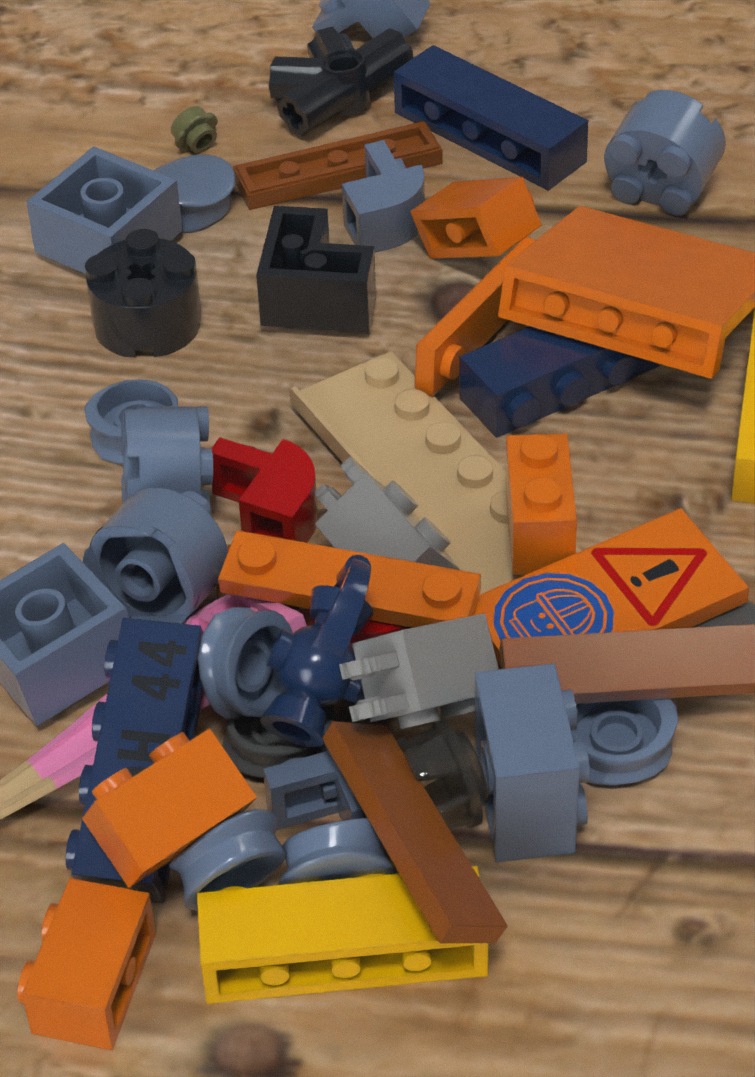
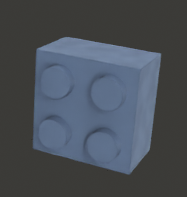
[26,146,183,274]
[0,543,129,726]
[475,663,590,863]

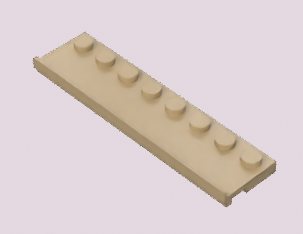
[289,351,581,595]

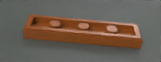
[233,121,443,210]
[499,624,755,704]
[322,721,508,943]

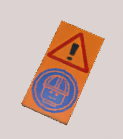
[473,508,749,666]

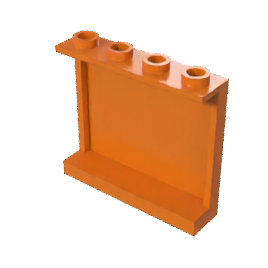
[498,206,755,379]

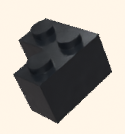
[256,206,376,333]

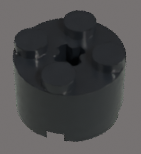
[85,229,201,358]

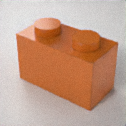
[410,177,542,259]
[506,433,577,575]
[82,728,257,888]
[17,878,156,1051]

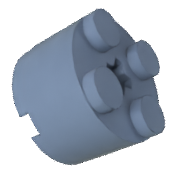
[604,90,726,216]
[121,406,213,505]
[82,488,228,624]

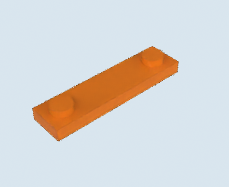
[414,237,536,397]
[218,530,481,628]

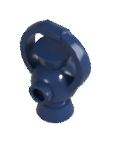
[260,555,374,747]

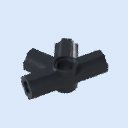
[268,27,414,137]

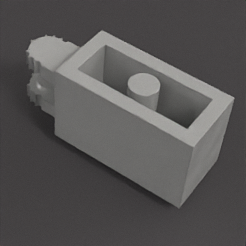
[315,457,460,570]
[339,613,499,729]

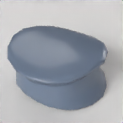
[154,155,235,233]
[84,379,179,465]
[198,607,293,719]
[571,698,678,786]
[169,809,287,910]
[278,818,398,885]

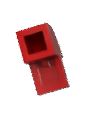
[211,437,318,543]

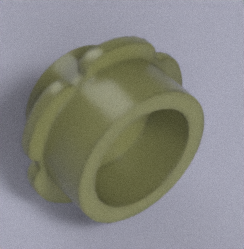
[171,106,218,153]

